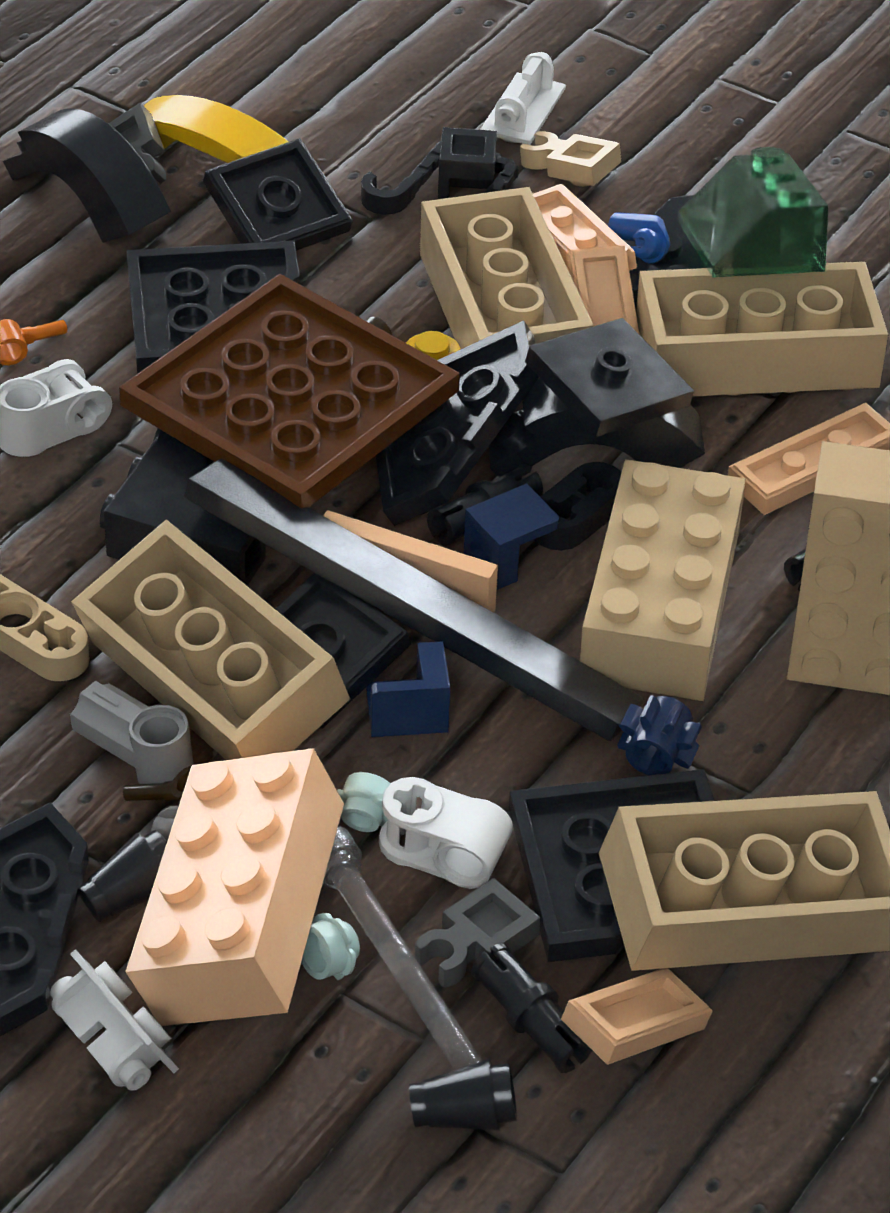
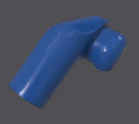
[608,212,670,263]

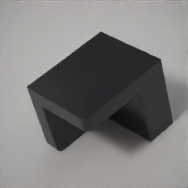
[438,127,497,199]

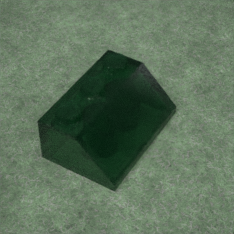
[678,147,828,278]

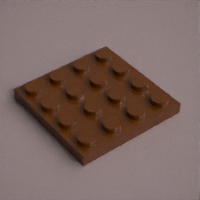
[119,274,460,509]

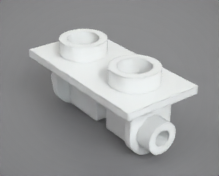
[481,52,566,145]
[50,949,179,1091]

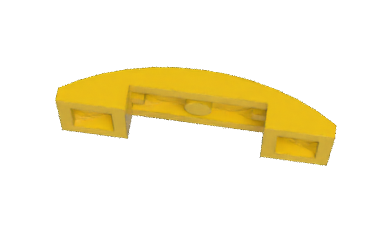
[144,95,289,163]

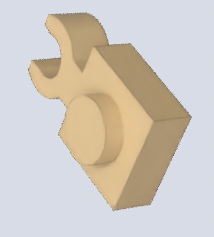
[520,131,621,187]

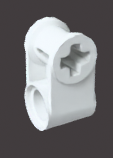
[0,359,113,457]
[379,777,513,889]

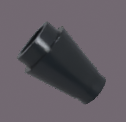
[78,830,167,922]
[409,1058,517,1131]

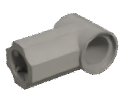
[70,681,194,784]

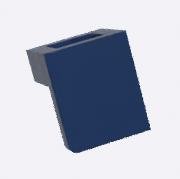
[464,483,559,590]
[366,641,450,737]

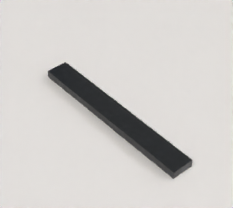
[184,458,644,741]

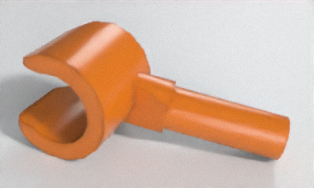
[0,319,67,366]

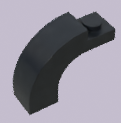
[3,108,171,243]
[489,378,705,477]

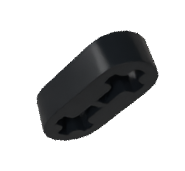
[534,462,622,551]

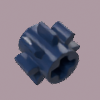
[617,695,702,775]

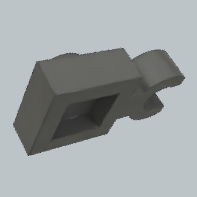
[108,103,166,184]
[414,878,540,988]

